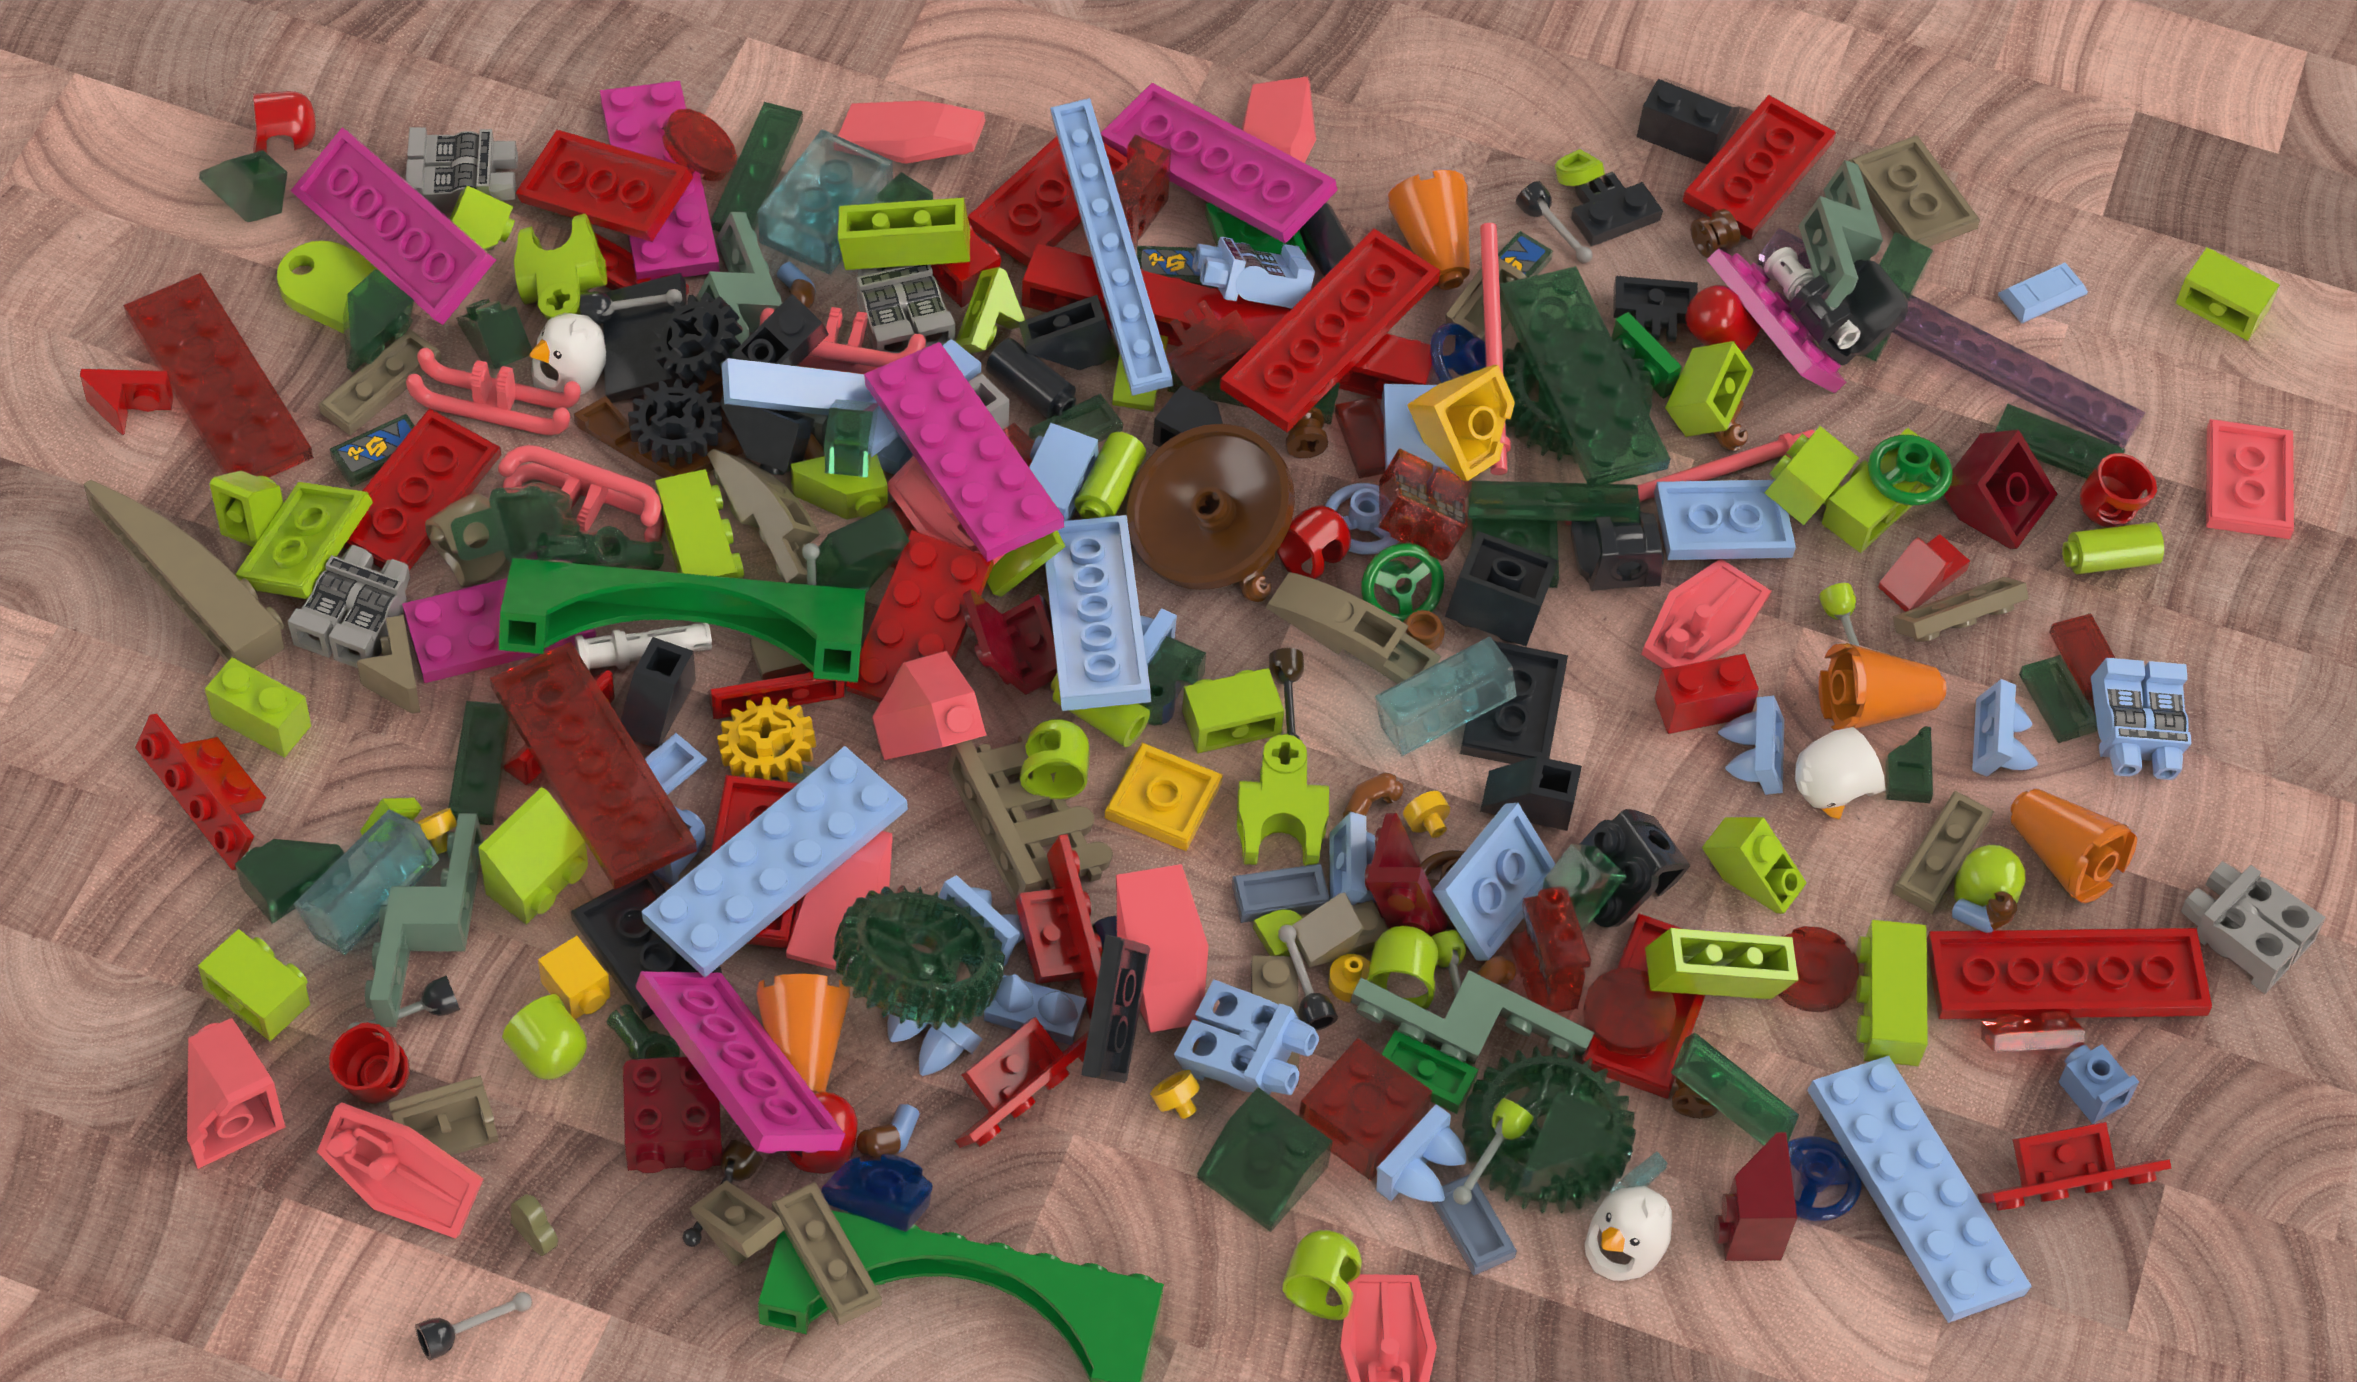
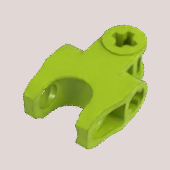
[514,213,607,320]
[1236,734,1329,866]

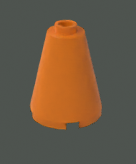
[1388,170,1470,290]
[1819,643,1947,730]
[2010,789,2137,904]
[756,973,850,1093]

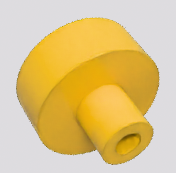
[1403,791,1451,838]
[408,808,457,854]
[1328,954,1371,1003]
[1150,1070,1200,1119]

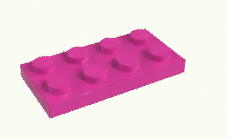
[1707,249,1847,394]
[402,562,596,683]

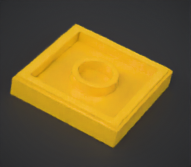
[1105,742,1223,851]

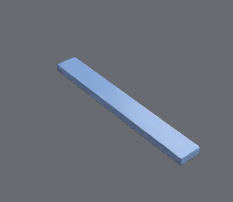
[1050,98,1173,396]

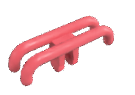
[760,307,926,374]
[406,348,581,436]
[498,445,665,544]

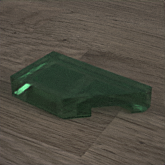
[1885,726,1933,803]

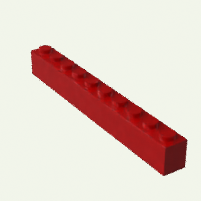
[1022,243,1438,399]

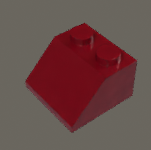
[1944,430,2058,549]
[1714,1132,1797,1261]

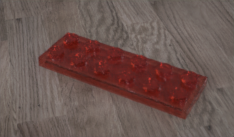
[123,273,314,478]
[490,642,697,889]

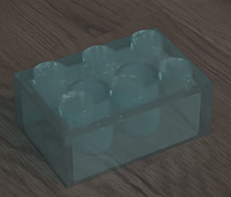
[758,129,893,275]

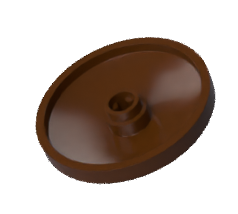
[1127,424,1295,590]

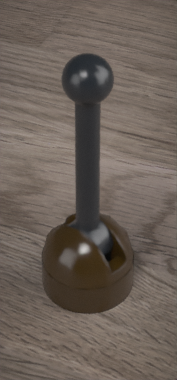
[1269,648,1304,739]
[682,1140,763,1247]

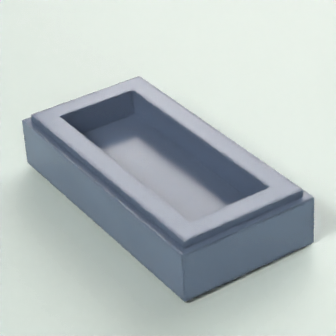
[1232,864,1330,923]
[1432,1174,1517,1276]

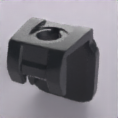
[1789,259,1908,366]
[1571,509,1664,591]
[1562,809,1690,927]

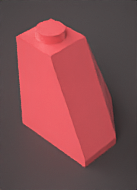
[872,651,986,760]
[187,1018,285,1169]

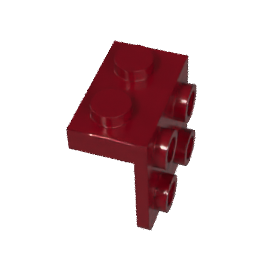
[963,589,1057,695]
[1365,813,1448,937]
[623,1057,723,1173]

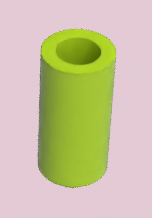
[1074,432,1146,519]
[2062,522,2164,575]
[1051,673,1150,747]

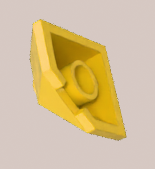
[1407,365,1515,481]

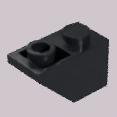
[732,294,829,366]
[618,637,696,748]
[1480,756,1582,831]

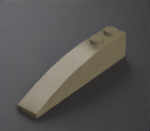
[84,480,284,668]

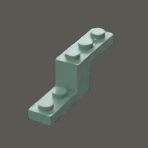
[1799,160,1883,309]
[696,212,782,369]
[365,813,484,1027]
[1351,970,1594,1064]

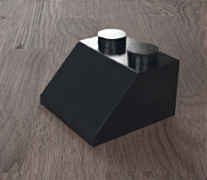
[1636,79,1740,165]
[1445,531,1559,647]

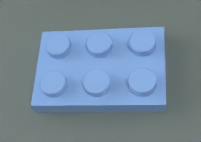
[1654,480,1796,560]
[1433,803,1561,961]

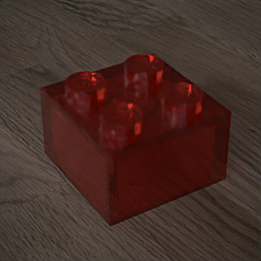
[1297,1038,1432,1181]

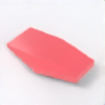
[1241,76,1316,163]
[835,101,986,164]
[887,455,1005,565]
[1641,559,1771,669]
[786,831,893,974]
[1116,864,1208,1033]
[317,1102,484,1239]
[1340,1274,1437,1382]

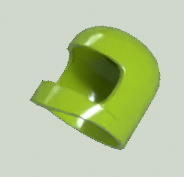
[1020,719,1090,799]
[1954,845,2025,907]
[1367,926,1438,1009]
[502,994,587,1080]
[1282,1230,1362,1320]

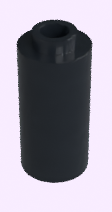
[1299,203,1354,277]
[986,338,1076,420]

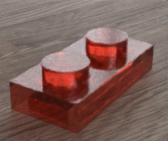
[1981,1011,2084,1053]

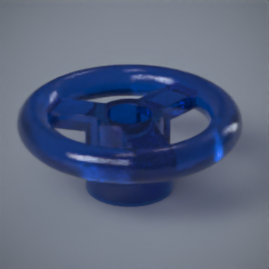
[1430,323,1486,383]
[1788,1136,1862,1222]

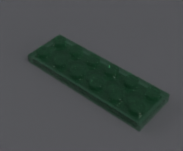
[1499,266,1671,488]

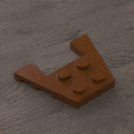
[574,364,744,478]

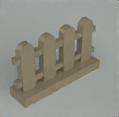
[947,732,1113,905]

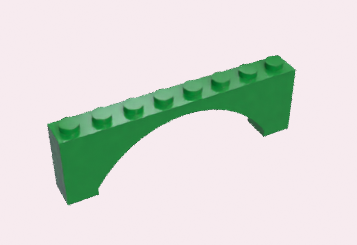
[499,558,866,682]
[758,1210,1164,1382]

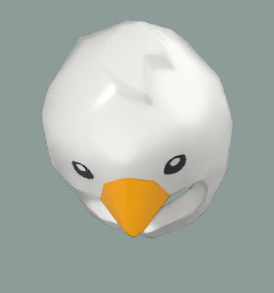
[529,313,606,395]
[1795,727,1886,819]
[1584,1186,1672,1281]

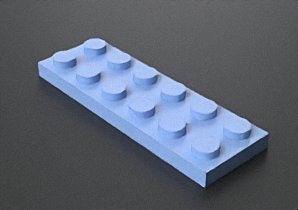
[1045,515,1151,711]
[642,746,908,977]
[1807,1056,2032,1323]

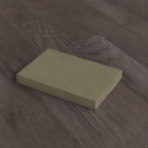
[1849,135,1980,254]

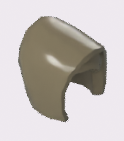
[425,493,509,587]

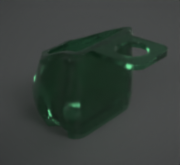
[451,482,580,563]

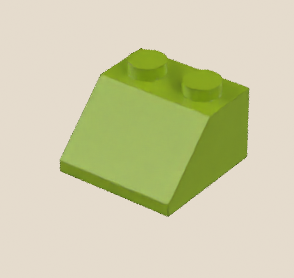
[478,787,588,925]

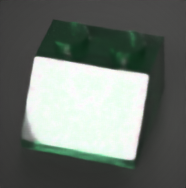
[1197,1087,1333,1232]

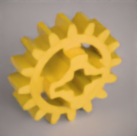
[717,697,817,782]

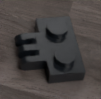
[1571,172,1663,247]
[1613,276,1698,342]

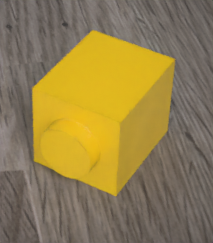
[538,936,611,1019]

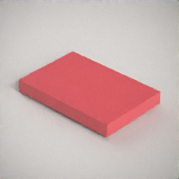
[2206,419,2294,539]

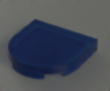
[821,1154,933,1232]

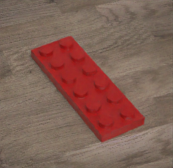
[1220,228,1441,433]
[1926,928,2212,1019]

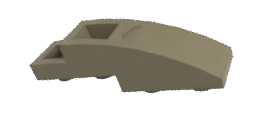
[707,449,825,585]
[1266,572,1442,696]

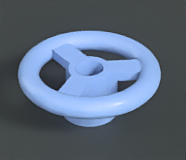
[1325,483,1408,555]

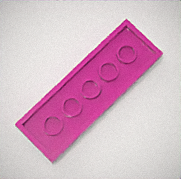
[600,81,720,280]
[1101,83,1338,244]
[290,127,496,325]
[864,342,1064,562]
[636,971,845,1153]

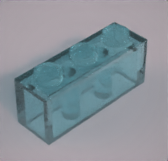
[1375,636,1517,756]
[294,809,440,955]

